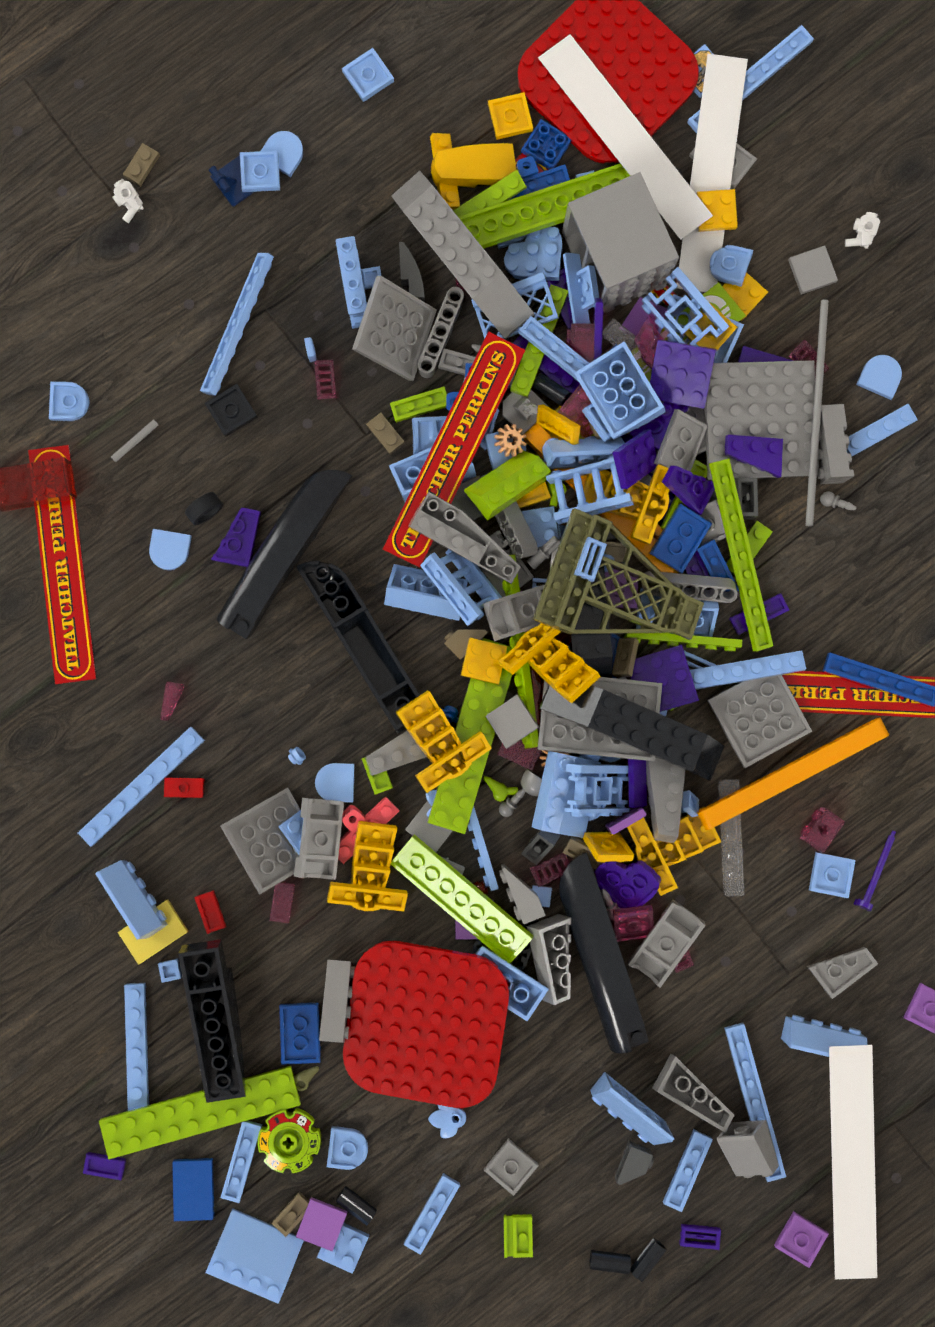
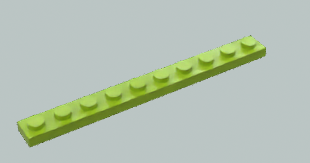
[709,459,773,651]
[502,555,538,749]

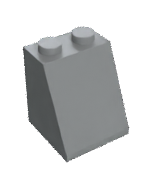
[717,1120,779,1178]

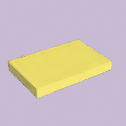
[118,899,189,965]

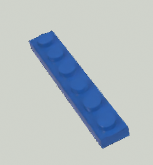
[822,653,935,707]

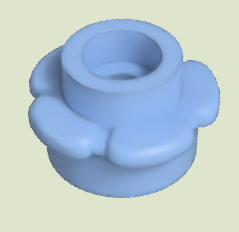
[288,747,306,765]

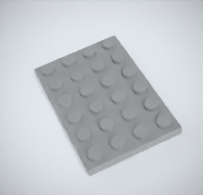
[537,677,662,761]

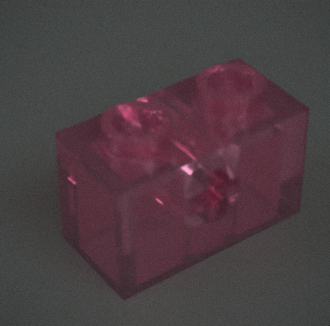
[799,807,845,853]

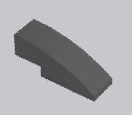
[399,242,425,302]

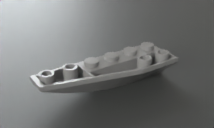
[408,492,521,584]

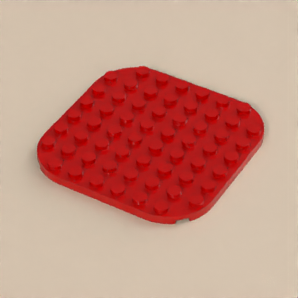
[518,0,699,164]
[343,941,509,1108]

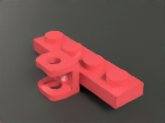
[338,796,399,864]

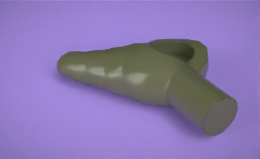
[294,1066,319,1091]

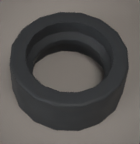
[185,492,223,526]

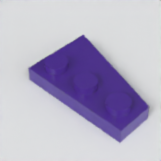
[725,435,783,478]
[662,466,715,515]

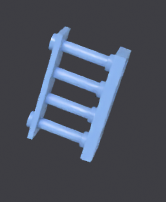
[546,455,634,524]
[420,549,502,626]

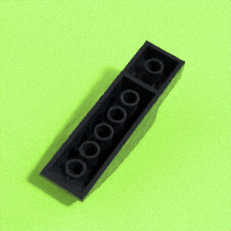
[178,939,246,1103]

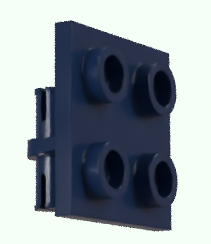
[209,155,254,207]

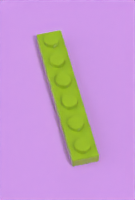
[510,285,568,398]
[624,633,742,652]

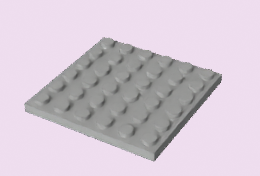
[704,361,819,480]

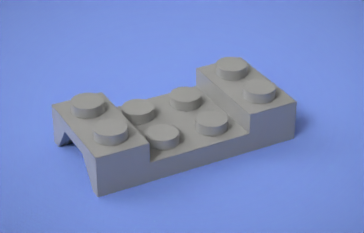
[483,585,545,641]
[294,798,344,880]
[628,899,706,988]

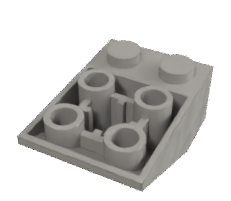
[499,864,545,924]

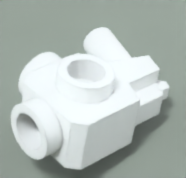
[112,179,144,223]
[845,212,880,249]

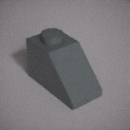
[521,830,561,865]
[615,1141,654,1185]

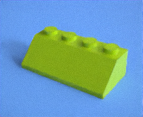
[464,451,551,521]

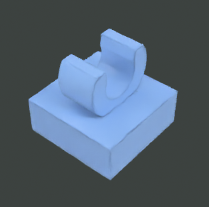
[681,790,699,817]

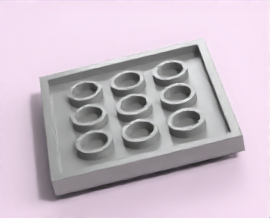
[352,276,437,381]
[707,675,812,768]
[220,788,301,895]

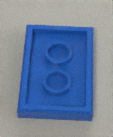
[649,504,712,574]
[279,1002,321,1064]
[173,1158,214,1221]

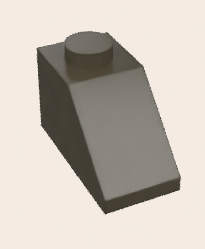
[444,630,488,661]

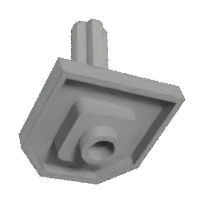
[503,390,548,435]

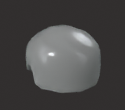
[521,769,542,796]

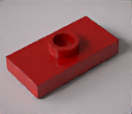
[164,777,204,798]
[194,890,226,934]

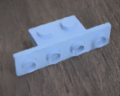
[563,253,599,329]

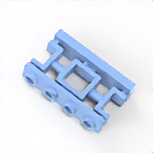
[336,236,367,329]
[641,267,729,346]
[565,764,630,817]

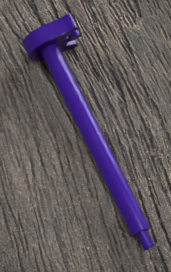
[853,831,896,912]

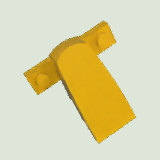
[430,133,516,210]
[583,464,669,545]
[498,623,600,703]
[396,690,492,793]
[627,807,721,896]
[327,821,408,911]

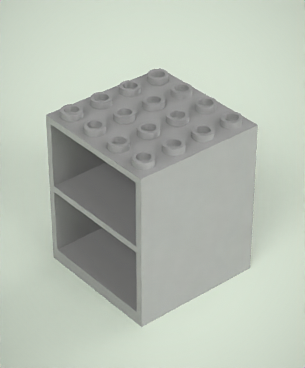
[562,172,679,313]

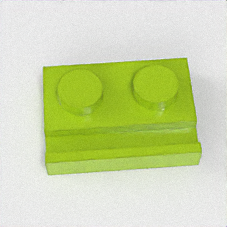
[504,1214,533,1258]

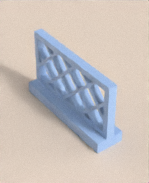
[471,272,559,339]

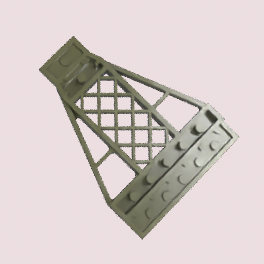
[532,508,704,640]

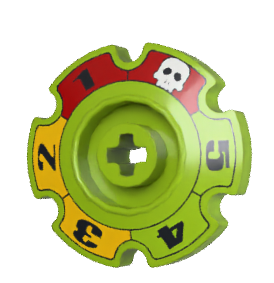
[258,1108,321,1173]

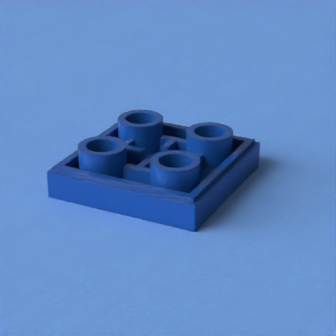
[521,119,571,169]

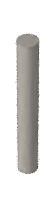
[111,419,158,462]

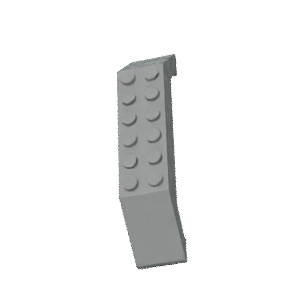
[392,171,535,339]

